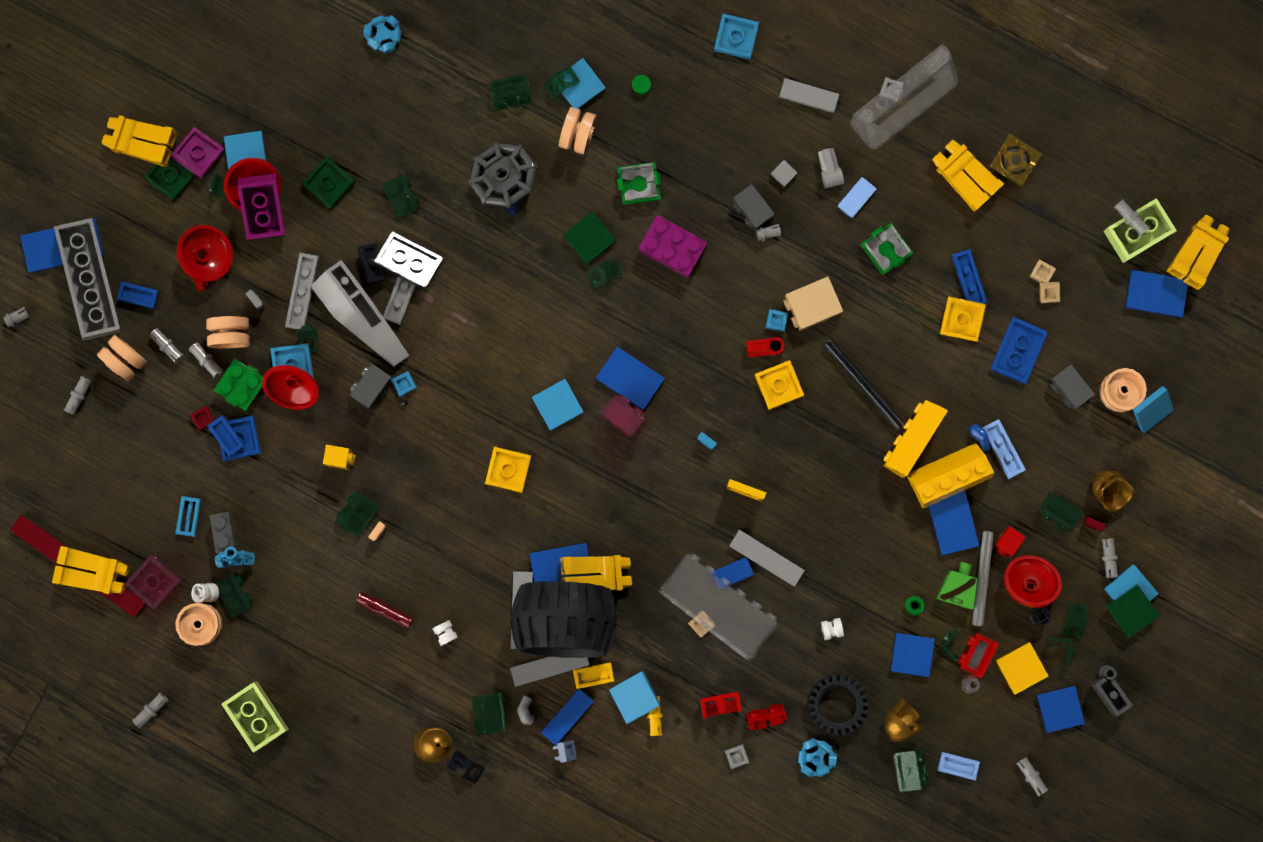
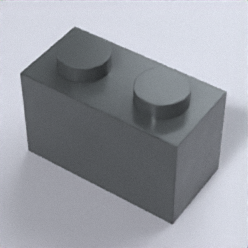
[732,184,775,231]
[350,364,392,410]
[1050,364,1095,410]
[210,512,238,554]

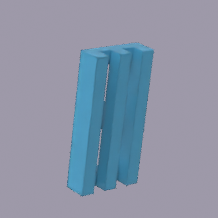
[176,496,202,537]

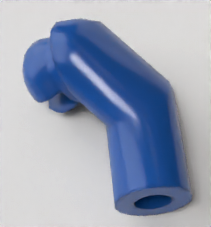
[969,424,990,451]

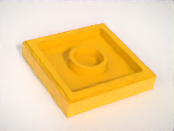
[940,296,986,342]
[754,360,804,410]
[485,447,531,493]
[726,479,766,501]
[995,642,1048,695]

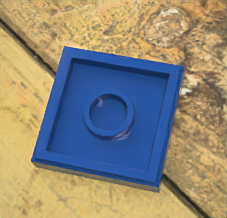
[220,416,261,461]
[890,633,935,677]
[1037,686,1085,733]

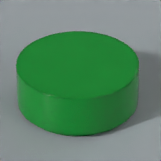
[632,75,651,95]

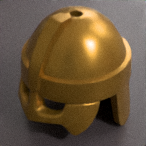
[1093,470,1135,512]
[884,698,924,742]
[413,727,453,762]

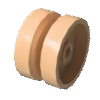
[558,107,597,155]
[206,316,250,348]
[97,334,147,382]
[1099,368,1147,412]
[176,603,223,646]

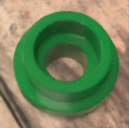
[905,596,925,615]

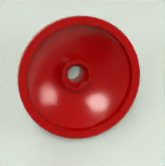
[224,157,282,211]
[177,225,233,282]
[262,365,319,410]
[1004,555,1062,608]

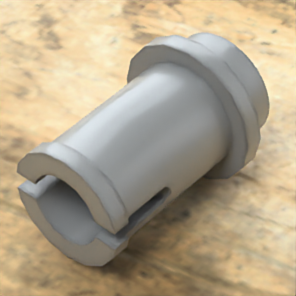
[756,224,781,241]
[3,307,30,327]

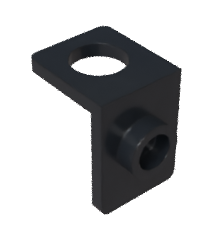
[447,750,485,784]

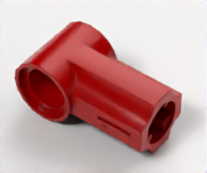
[746,337,784,358]

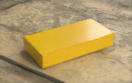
[573,662,614,689]

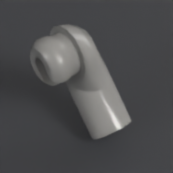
[517,695,534,725]

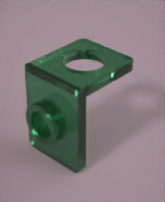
[544,66,580,100]
[208,173,227,199]
[587,259,624,289]
[295,325,319,353]
[1063,601,1088,638]
[939,628,961,662]
[1047,638,1075,665]

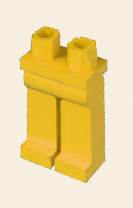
[102,115,178,168]
[932,140,1004,212]
[1166,215,1229,290]
[52,546,130,595]
[560,555,632,591]

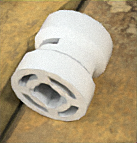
[191,583,219,603]
[821,618,844,640]
[432,620,458,646]

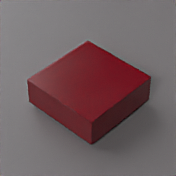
[190,405,215,432]
[1083,517,1106,532]

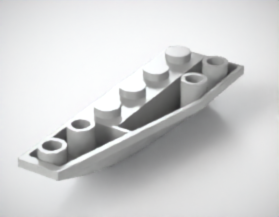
[311,260,409,367]

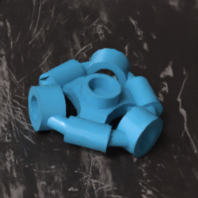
[363,15,402,54]
[215,547,255,568]
[798,738,837,778]

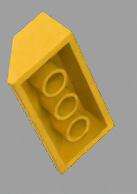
[883,400,948,478]
[907,443,994,509]

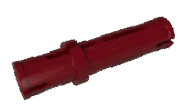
[356,592,413,629]

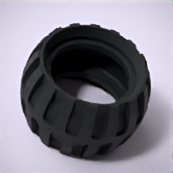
[511,581,617,658]

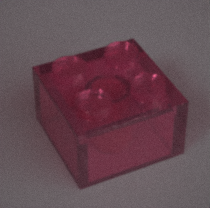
[601,394,646,439]
[125,555,183,610]

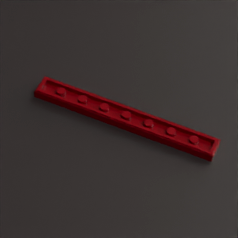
[9,515,147,618]

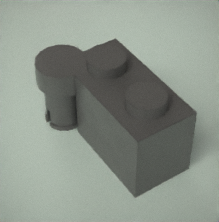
[1091,665,1133,717]

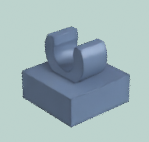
[553,740,577,763]

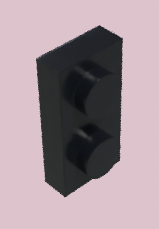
[357,243,387,284]

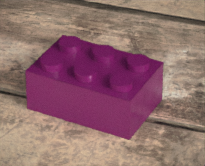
[237,173,285,240]
[639,215,707,278]

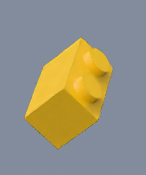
[323,445,356,470]

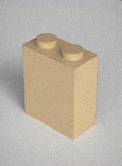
[783,277,843,331]

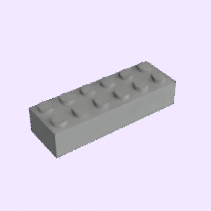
[54,218,121,341]

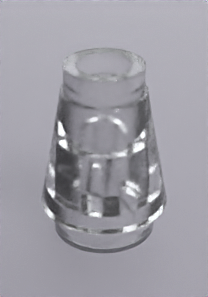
[961,675,981,694]

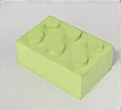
[1103,198,1177,263]
[222,682,289,753]

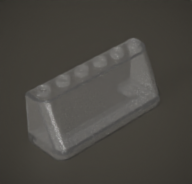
[849,44,958,149]
[658,553,779,662]

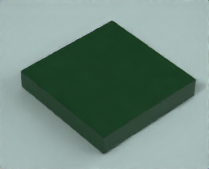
[144,152,196,202]
[301,156,356,210]
[563,212,616,265]
[1105,584,1160,638]

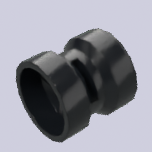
[1029,607,1051,626]

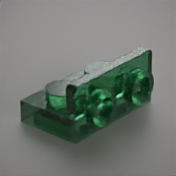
[489,73,532,110]
[382,173,420,219]
[335,490,380,538]
[1037,491,1083,532]
[215,573,254,618]
[472,693,506,735]
[893,749,929,792]

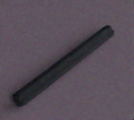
[824,339,905,430]

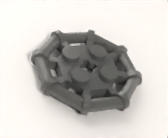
[468,142,538,208]

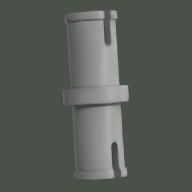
[1114,199,1149,235]
[149,328,184,364]
[189,342,223,378]
[63,376,92,415]
[1102,539,1118,578]
[132,693,169,729]
[1016,757,1048,796]

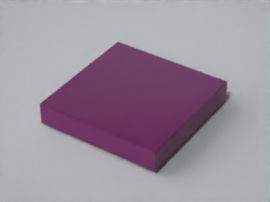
[171,127,225,179]

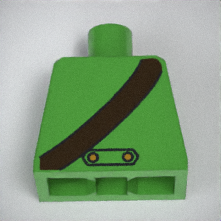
[936,562,977,610]

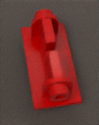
[745,704,787,731]

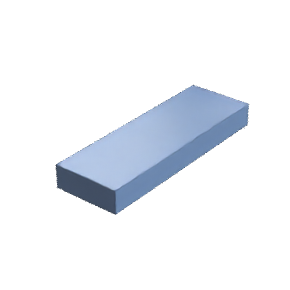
[983,419,1026,479]

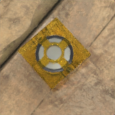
[989,134,1042,187]

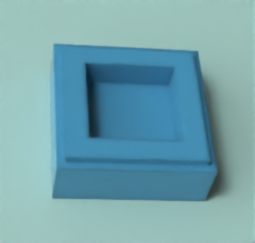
[765,309,788,332]
[391,371,417,397]
[697,432,717,450]

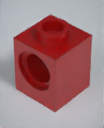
[994,526,1025,557]

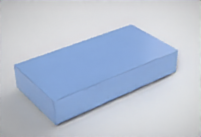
[837,177,876,218]
[937,752,980,781]

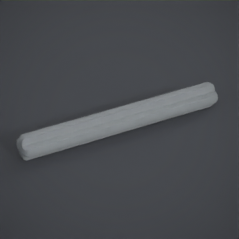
[972,531,994,626]

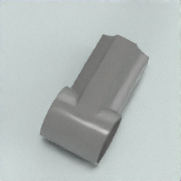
[818,148,844,188]

